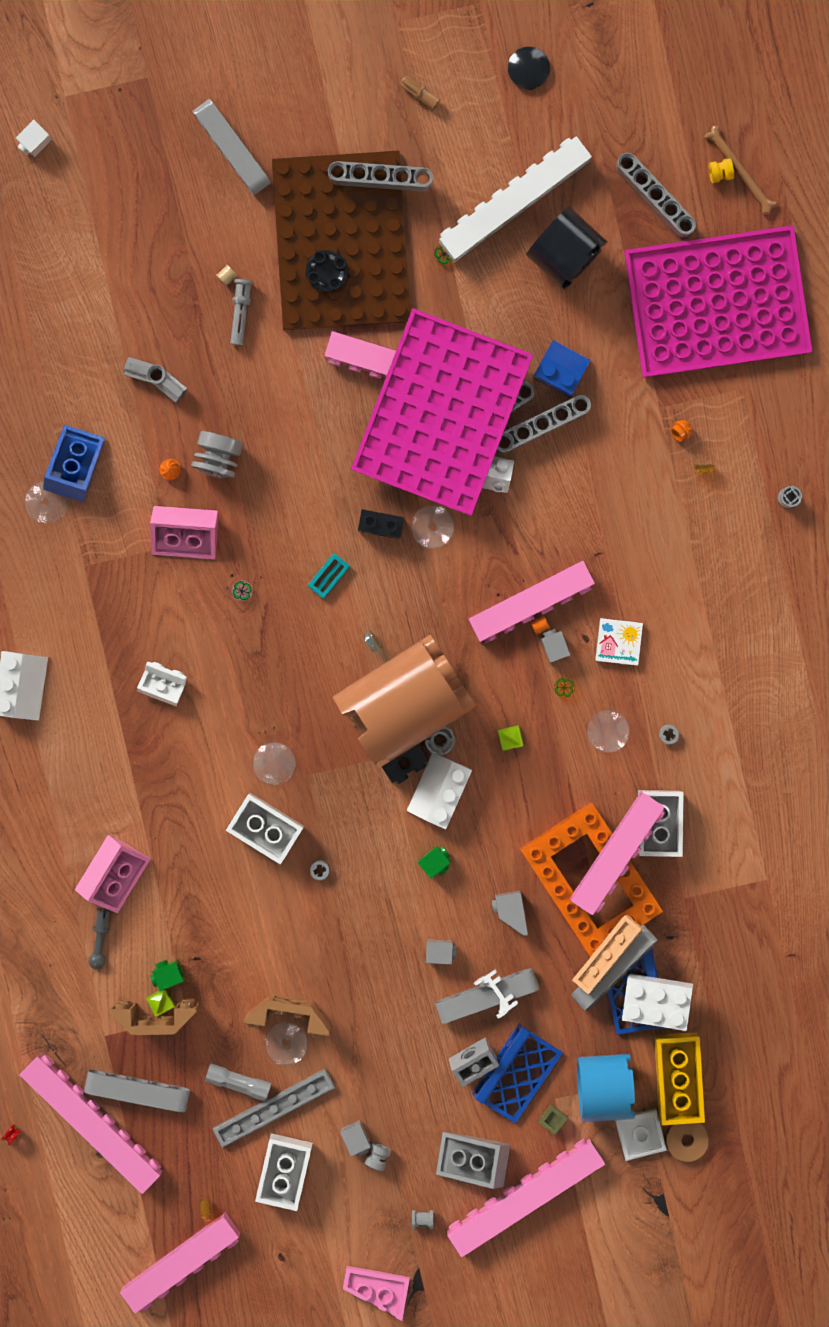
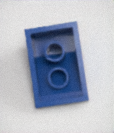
[43,425,105,503]

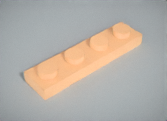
[572,915,643,994]

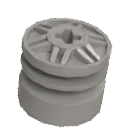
[191,431,244,478]

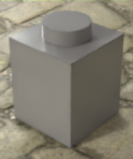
[540,629,570,663]
[426,939,457,964]
[340,1120,371,1157]

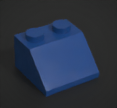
[533,340,590,398]

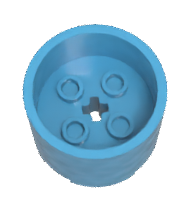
[577,1054,635,1122]

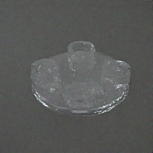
[587,710,630,753]
[253,742,296,785]

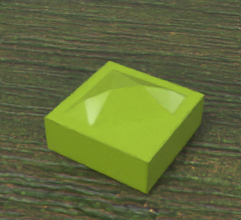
[498,725,523,751]
[146,989,175,1017]

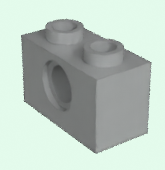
[449,1038,499,1087]

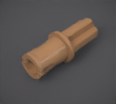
[400,75,441,110]

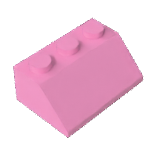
[150,506,218,559]
[75,835,150,913]

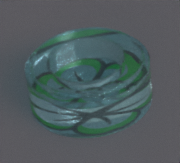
[364,630,382,652]

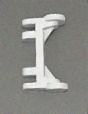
[474,970,518,1018]

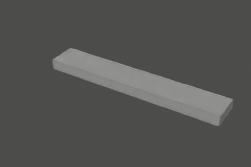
[212,1068,335,1148]

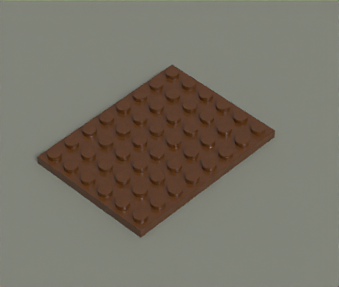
[272,150,410,330]

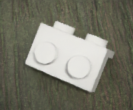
[482,457,514,493]
[137,662,187,707]

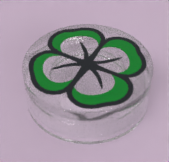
[231,580,253,602]

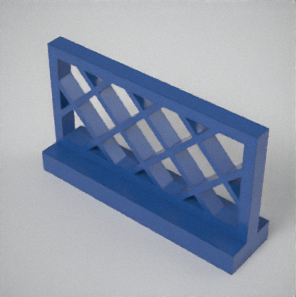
[608,948,665,1035]
[472,1023,563,1123]

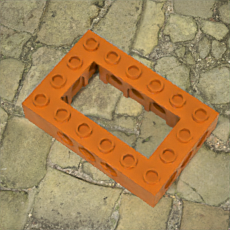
[520,802,663,957]

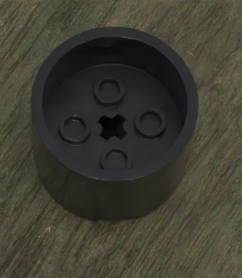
[526,206,608,290]

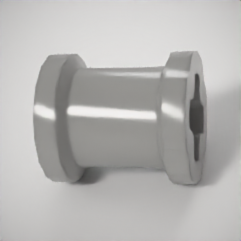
[412,1210,434,1230]

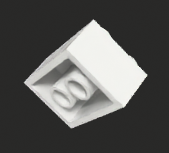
[638,790,683,857]
[226,793,304,865]
[622,974,693,1031]
[255,1133,313,1211]

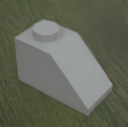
[492,890,528,935]

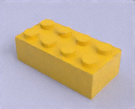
[654,1033,705,1125]

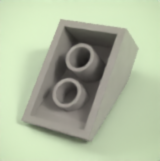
[436,1132,511,1189]

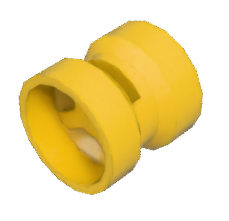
[708,158,734,184]

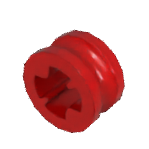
[1,1124,22,1145]

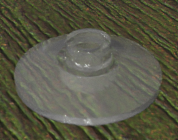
[25,481,68,524]
[411,505,454,548]
[265,1022,308,1065]

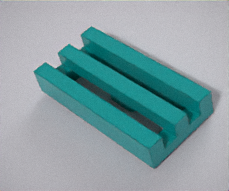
[307,553,351,599]

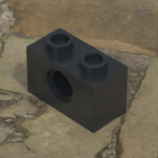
[358,509,404,540]
[382,744,428,784]

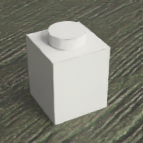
[16,120,52,158]

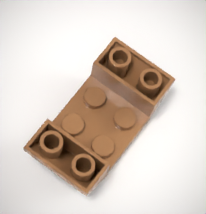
[243,994,331,1038]
[109,998,200,1035]

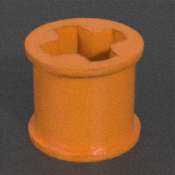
[530,615,550,636]

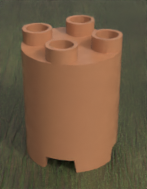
[333,635,476,768]

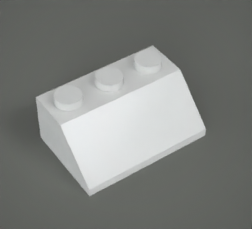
[0,651,48,720]
[407,753,472,829]

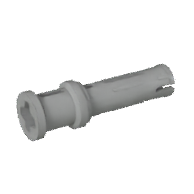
[230,279,254,345]

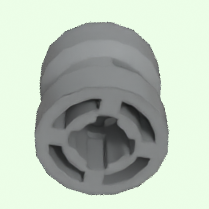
[778,486,802,508]
[364,1142,392,1171]

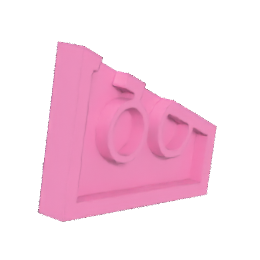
[343,1266,410,1321]

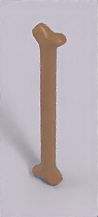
[704,125,777,215]

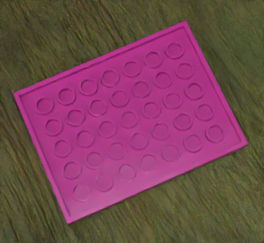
[624,225,812,378]

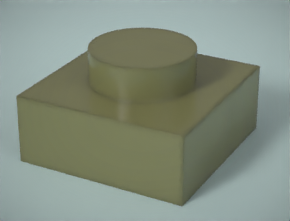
[538,1104,568,1135]

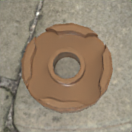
[666,1123,709,1162]

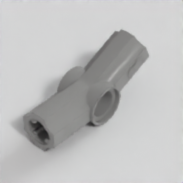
[123,357,188,403]

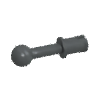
[88,908,111,969]

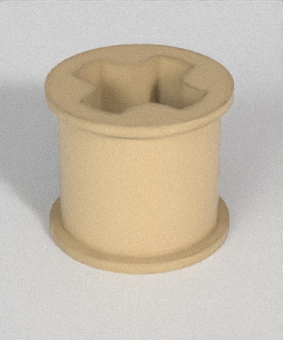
[216,264,238,287]

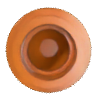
[670,420,692,442]
[159,459,181,480]

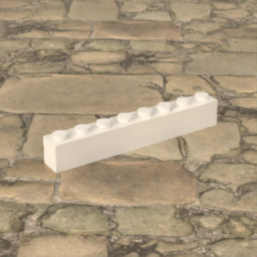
[439,136,592,263]

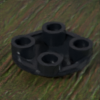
[508,47,550,90]
[306,250,348,293]

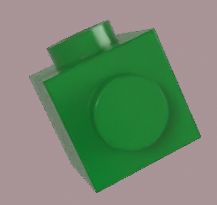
[417,845,451,879]
[150,959,185,991]

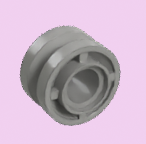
[425,725,455,755]

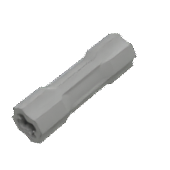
[205,1063,271,1101]

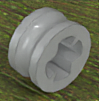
[659,724,679,745]
[310,860,329,880]

